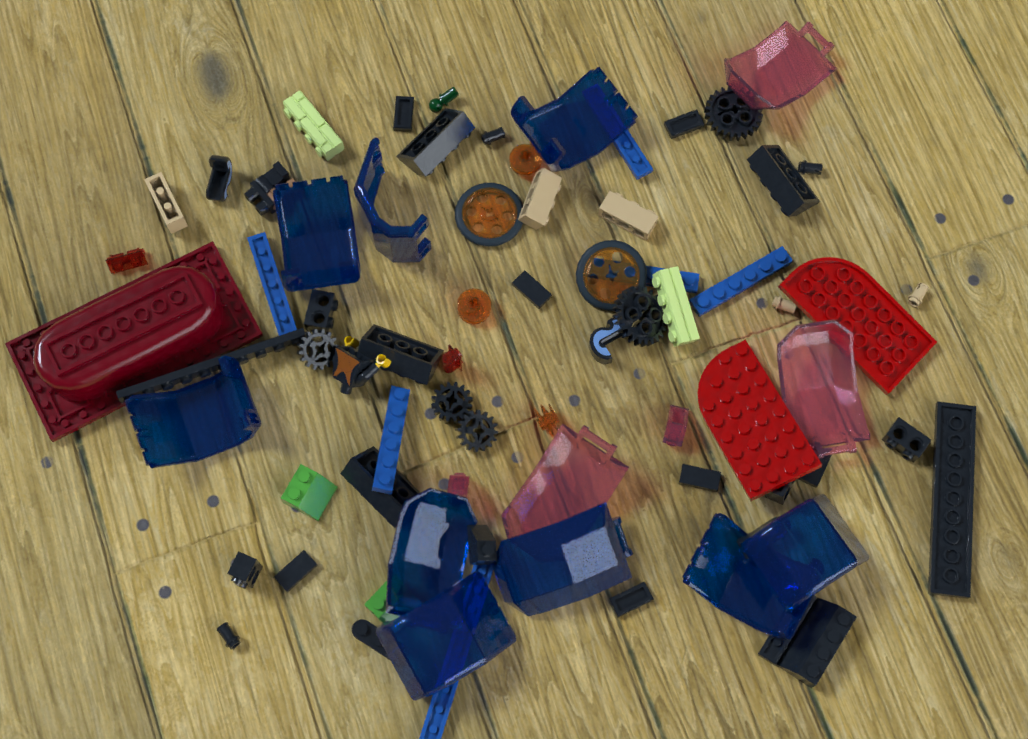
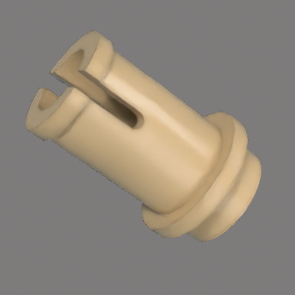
[908,283,929,307]
[771,295,796,314]

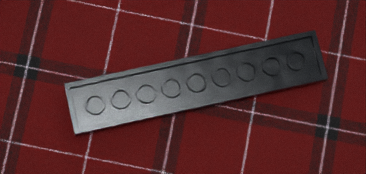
[928,401,976,599]

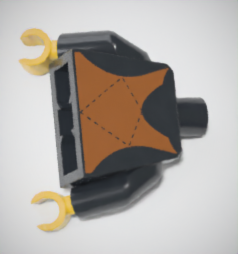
[332,336,391,394]

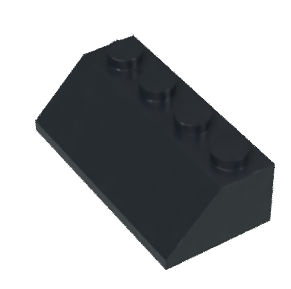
[396,108,475,177]
[747,145,820,217]
[358,324,444,385]
[340,446,428,528]
[776,597,857,688]

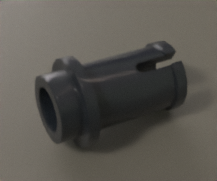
[481,127,505,145]
[798,160,823,175]
[217,622,241,650]

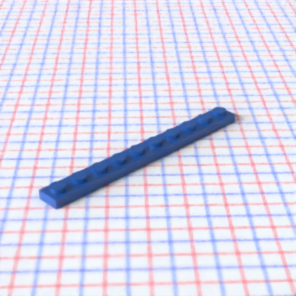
[419,555,498,739]

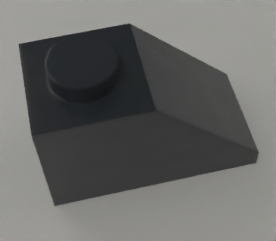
[467,525,497,565]

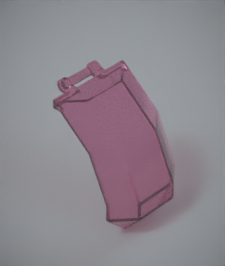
[724,21,838,110]
[777,319,870,459]
[501,424,629,563]

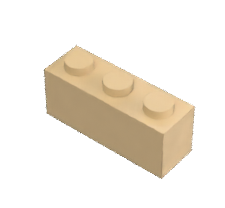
[518,168,562,230]
[144,172,188,234]
[598,191,658,241]

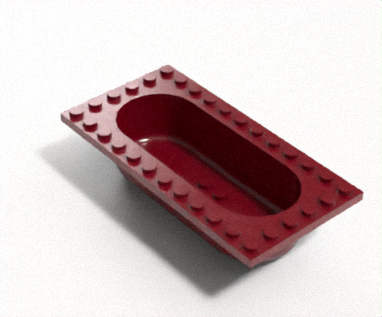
[5,241,263,442]

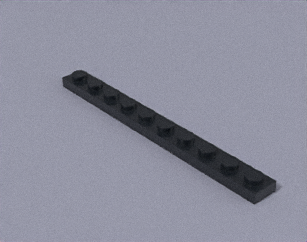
[116,328,306,404]

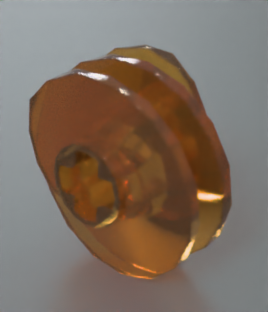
[509,144,542,176]
[457,288,491,325]
[533,404,562,437]

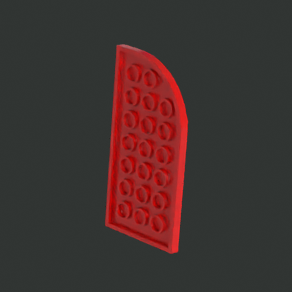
[777,257,937,395]
[698,339,822,502]

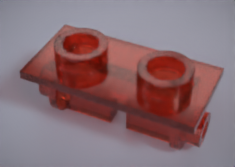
[105,247,148,274]
[442,344,463,373]

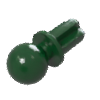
[429,87,459,113]

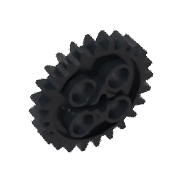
[704,85,763,141]
[612,285,667,347]

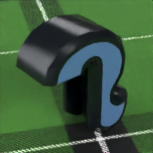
[206,155,232,202]
[589,318,623,365]

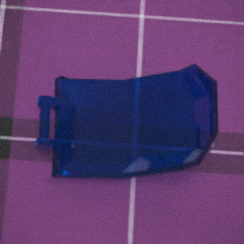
[386,488,478,635]
[491,502,633,616]

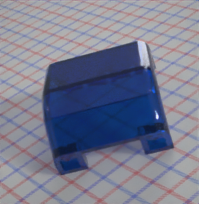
[511,67,638,172]
[353,137,432,263]
[273,175,361,292]
[124,356,261,468]
[740,494,869,614]
[682,513,823,639]
[376,571,517,701]

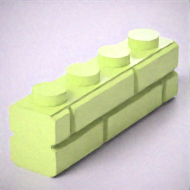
[283,91,345,161]
[652,266,700,347]

